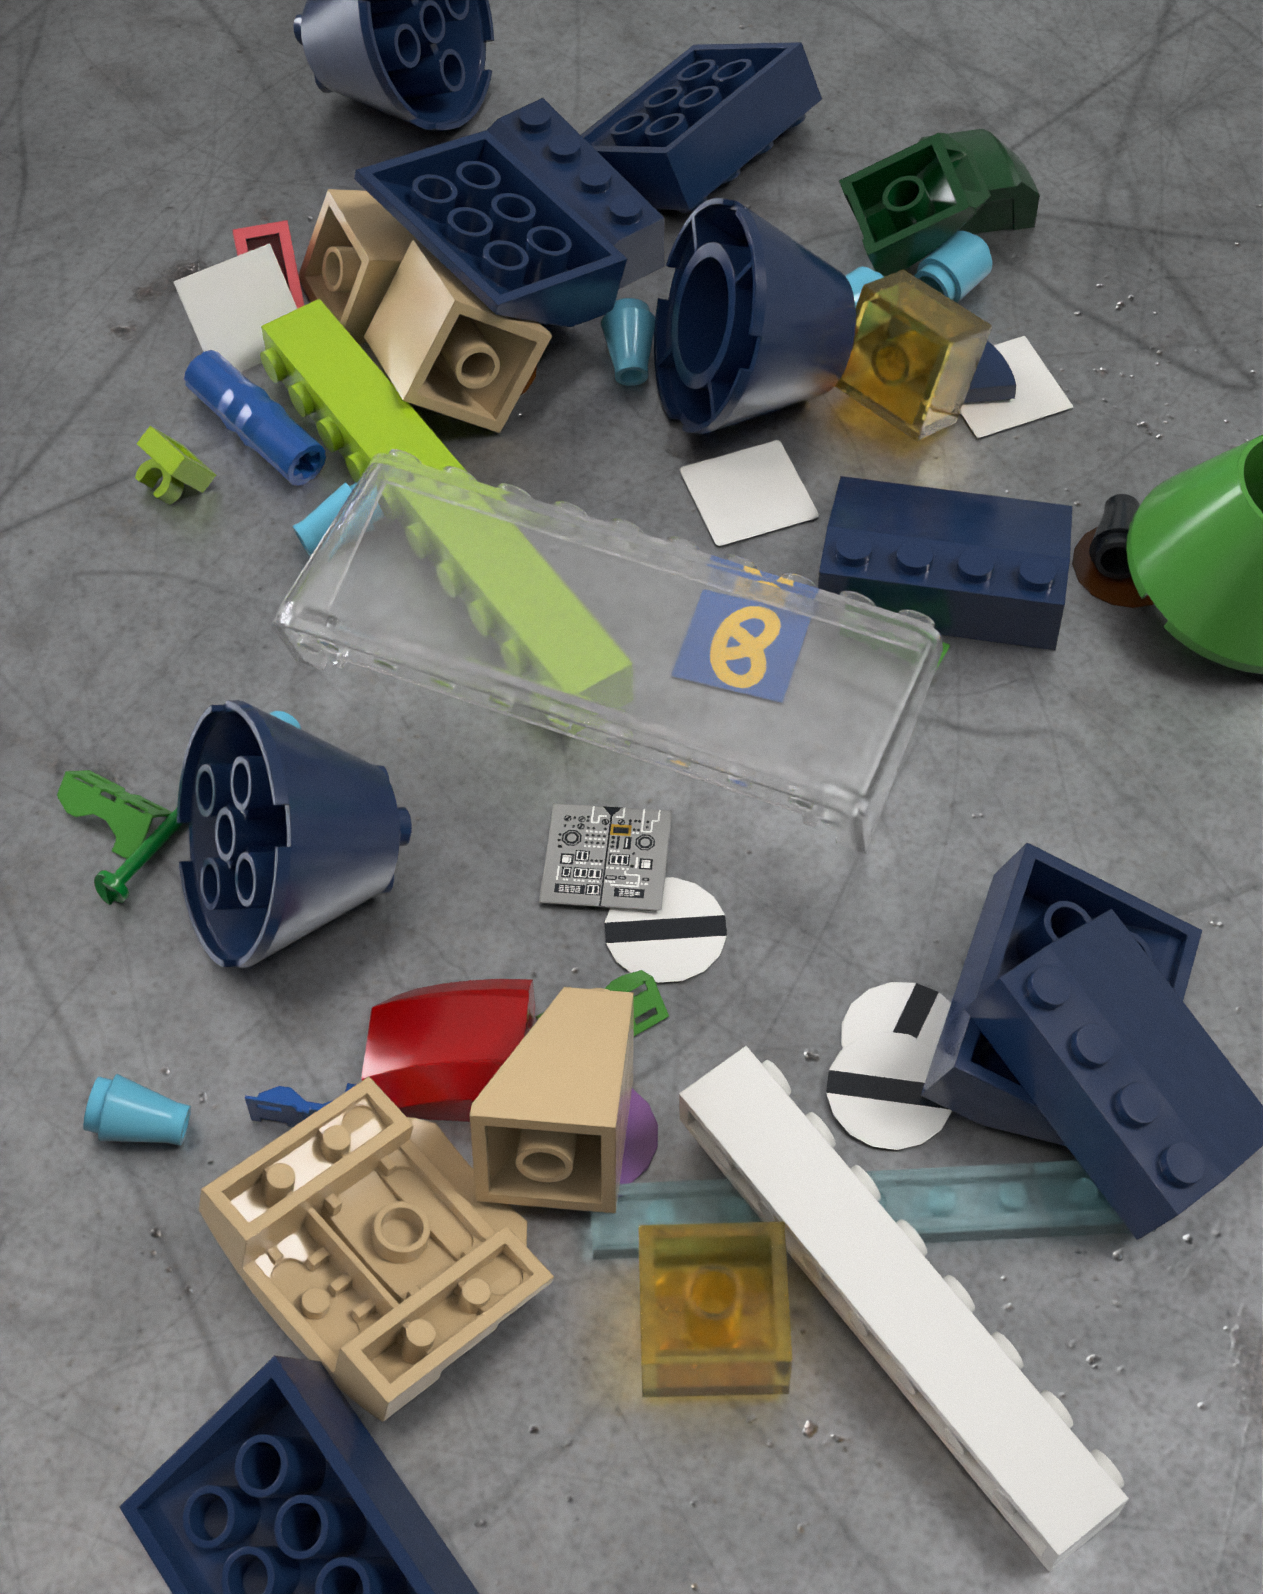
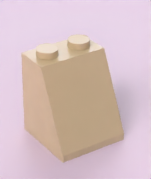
[299,189,418,344]
[364,240,552,433]
[470,987,634,1213]

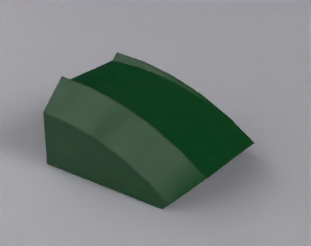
[919,128,1040,234]
[839,132,991,280]

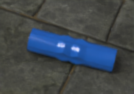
[184,350,327,486]

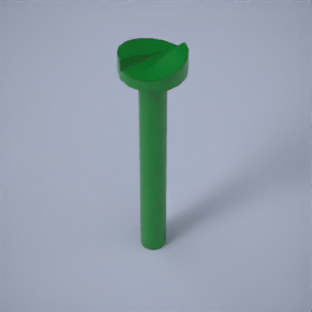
[94,808,183,905]

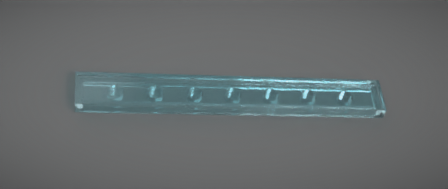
[591,1160,1156,1260]

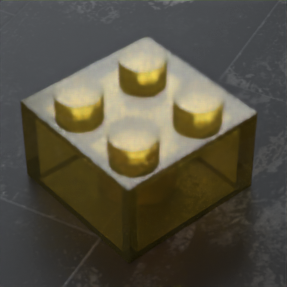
[835,270,993,441]
[638,1222,792,1397]

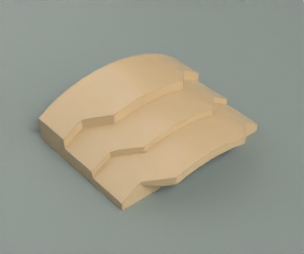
[199,1077,554,1422]

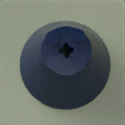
[293,0,494,131]
[177,700,412,968]

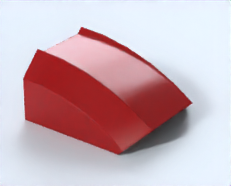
[361,979,535,1122]

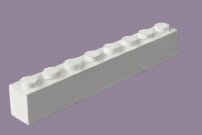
[679,1046,1129,1572]

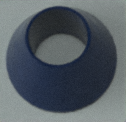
[654,198,856,434]

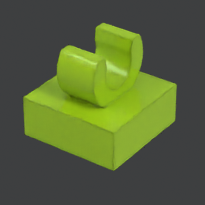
[135,426,217,505]

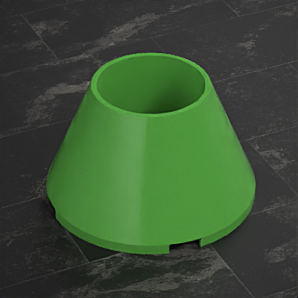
[1126,435,1263,674]

